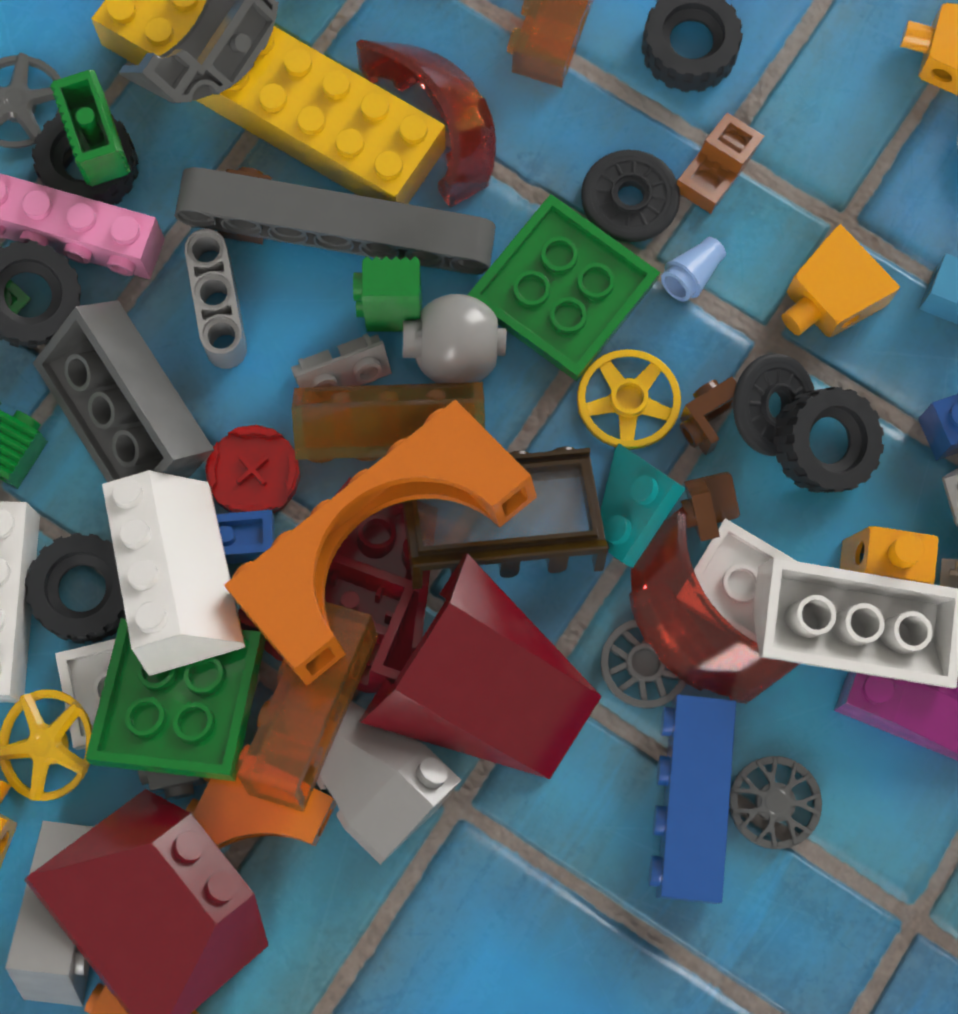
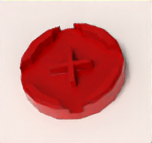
[205,425,301,514]

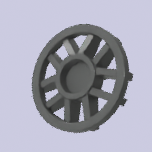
[600,618,691,709]

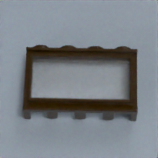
[402,446,609,589]

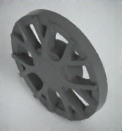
[729,756,822,849]

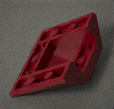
[24,789,269,1014]

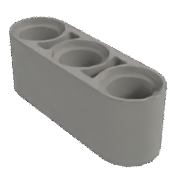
[185,229,247,369]

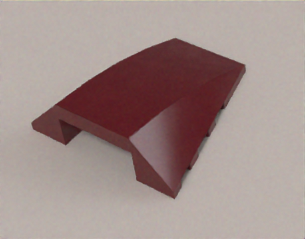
[238,477,438,693]
[359,552,602,779]

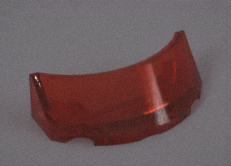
[356,40,496,208]
[629,507,800,704]

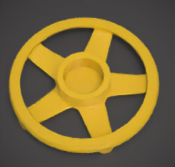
[577,349,681,450]
[0,689,92,801]

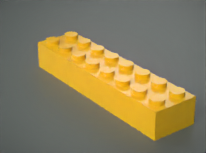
[91,0,446,204]

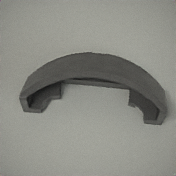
[119,0,279,103]

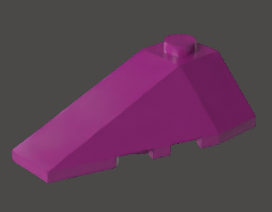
[834,672,958,761]

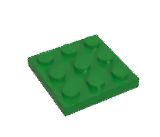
[467,194,660,382]
[85,618,266,781]

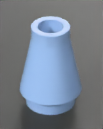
[661,237,726,301]

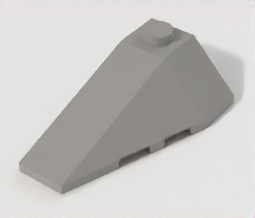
[268,676,461,865]

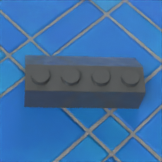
[33,300,214,482]

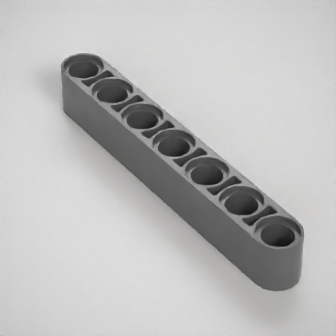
[175,167,496,275]

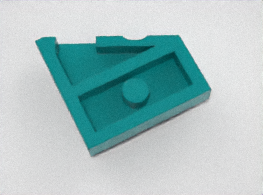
[600,444,686,568]

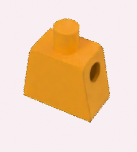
[900,3,958,96]
[782,224,900,337]
[839,526,939,585]

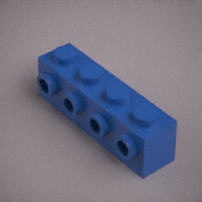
[648,694,736,904]

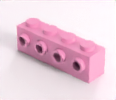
[0,173,165,280]

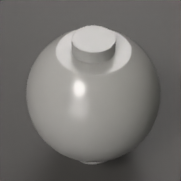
[403,294,506,387]

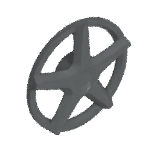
[0,53,61,149]

